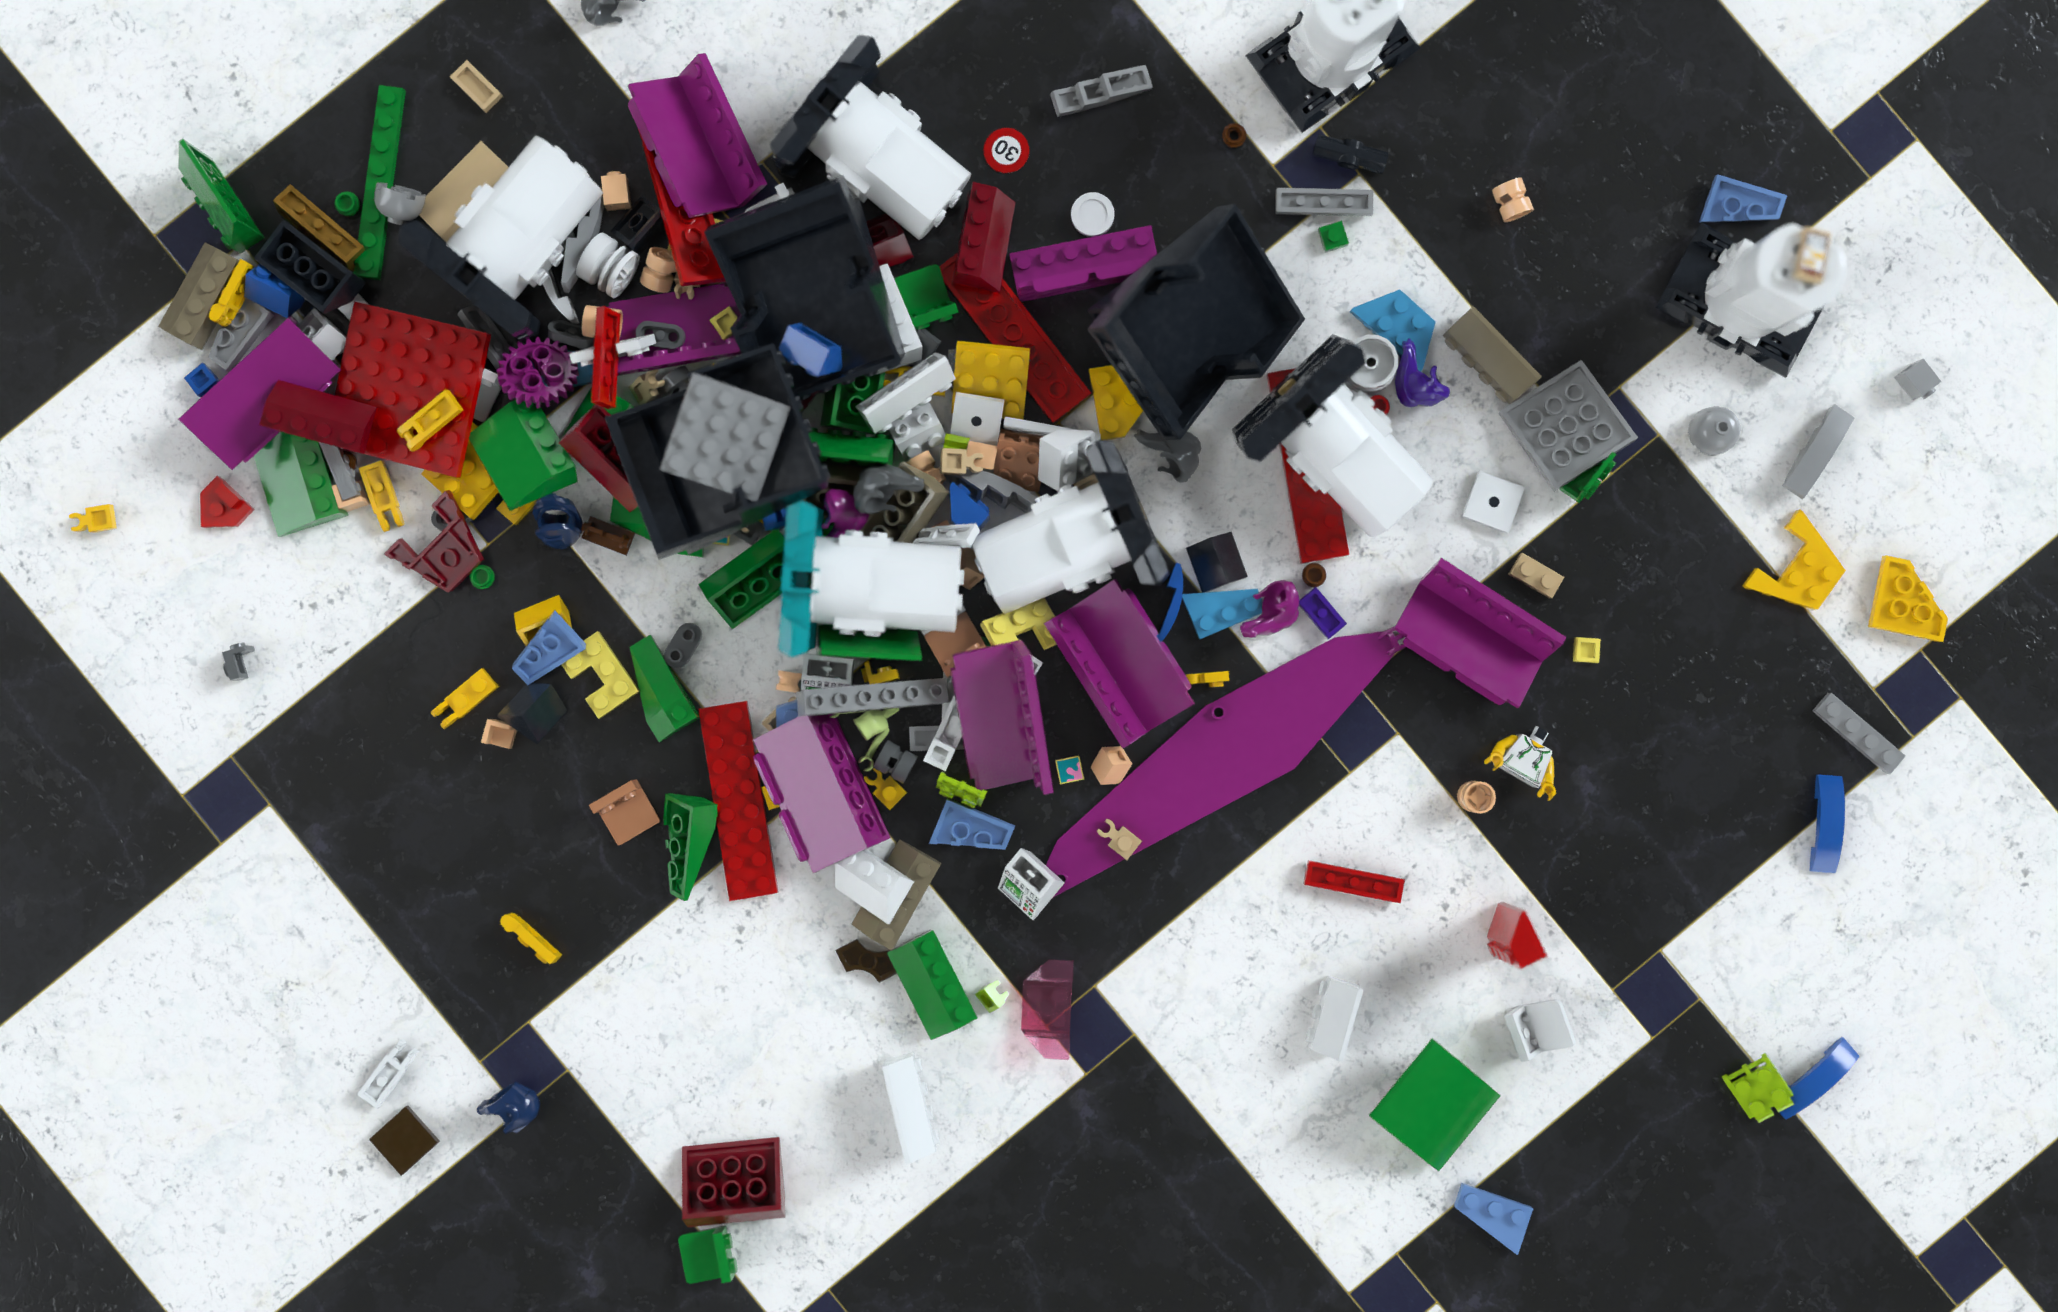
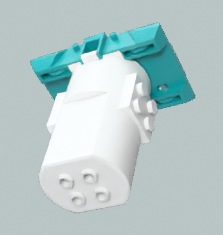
[778,501,964,657]

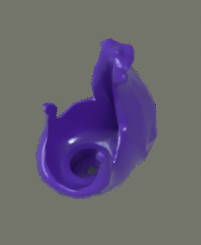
[1395,338,1450,408]

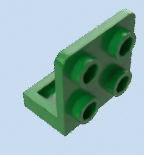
[894,264,958,330]
[1559,451,1616,504]
[678,1225,737,1284]

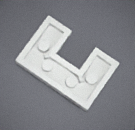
[570,334,656,366]

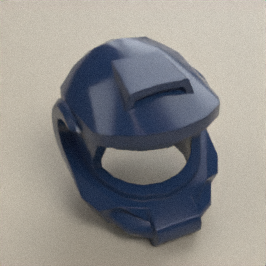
[533,493,583,550]
[477,1082,540,1134]

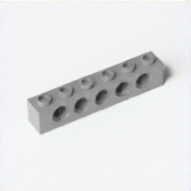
[796,678,948,717]

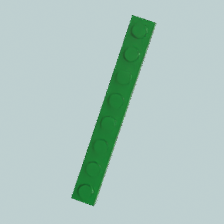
[354,85,406,280]

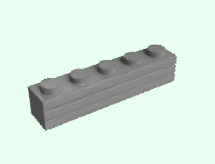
[319,442,361,501]

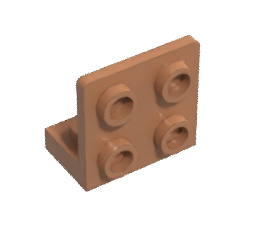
[993,429,1044,492]
[924,612,986,678]
[589,779,660,845]

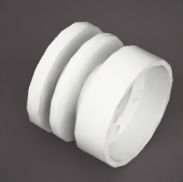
[576,232,640,298]

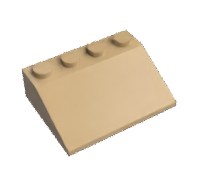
[420,141,509,243]

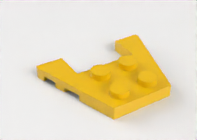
[1742,509,1846,610]

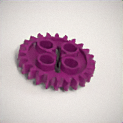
[497,337,579,408]

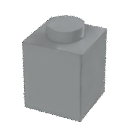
[1894,358,1942,400]

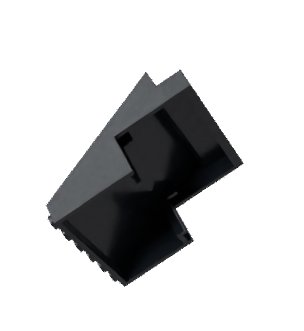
[704,175,905,401]
[1087,204,1305,440]
[605,343,830,560]

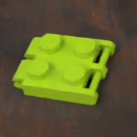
[936,772,987,808]
[1722,1053,1794,1123]

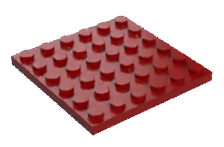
[335,301,491,478]

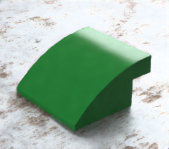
[1369,1038,1501,1171]

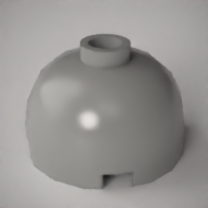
[374,182,426,225]
[1688,406,1741,456]

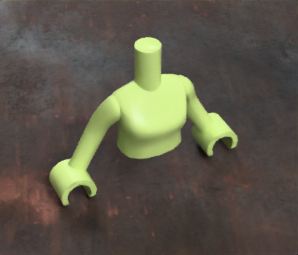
[830,708,900,771]

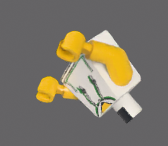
[1484,726,1556,801]

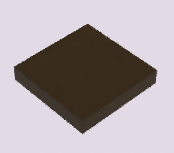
[369,1105,440,1176]

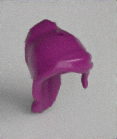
[820,489,870,538]
[1240,580,1300,638]

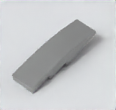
[1050,65,1153,117]
[561,195,604,293]
[1782,404,1854,499]
[943,468,1038,513]

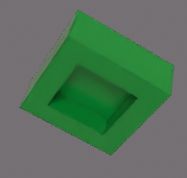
[1318,221,1349,252]

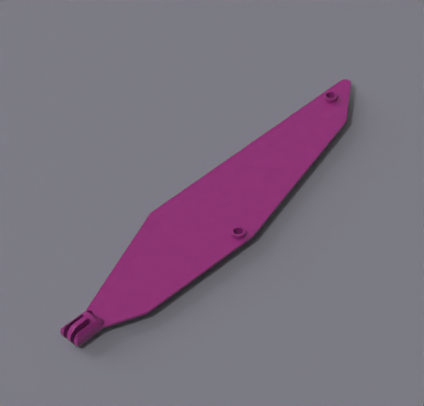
[1046,626,1406,897]

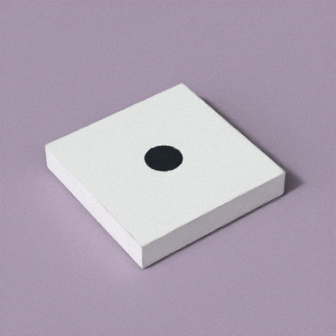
[950,392,1004,446]
[1462,471,1525,534]

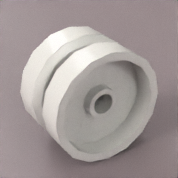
[1347,335,1398,393]

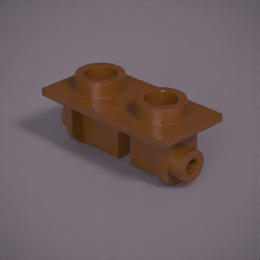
[581,516,635,556]

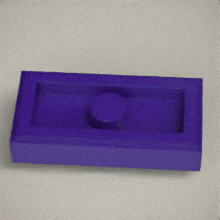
[1299,587,1347,640]

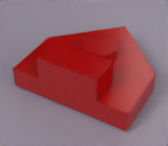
[200,476,255,528]

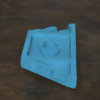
[1350,289,1436,372]

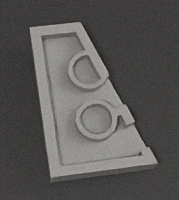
[209,298,274,372]

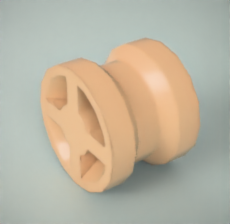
[775,670,802,693]

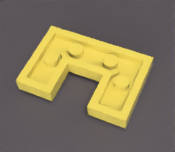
[980,598,1057,650]
[561,631,639,719]

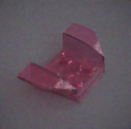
[1021,959,1074,1060]

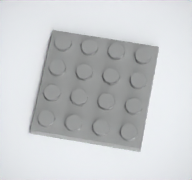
[1499,360,1638,492]
[660,372,790,501]

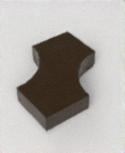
[835,938,897,983]

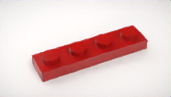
[591,306,621,409]
[1303,860,1405,904]

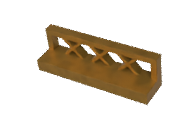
[273,184,365,272]

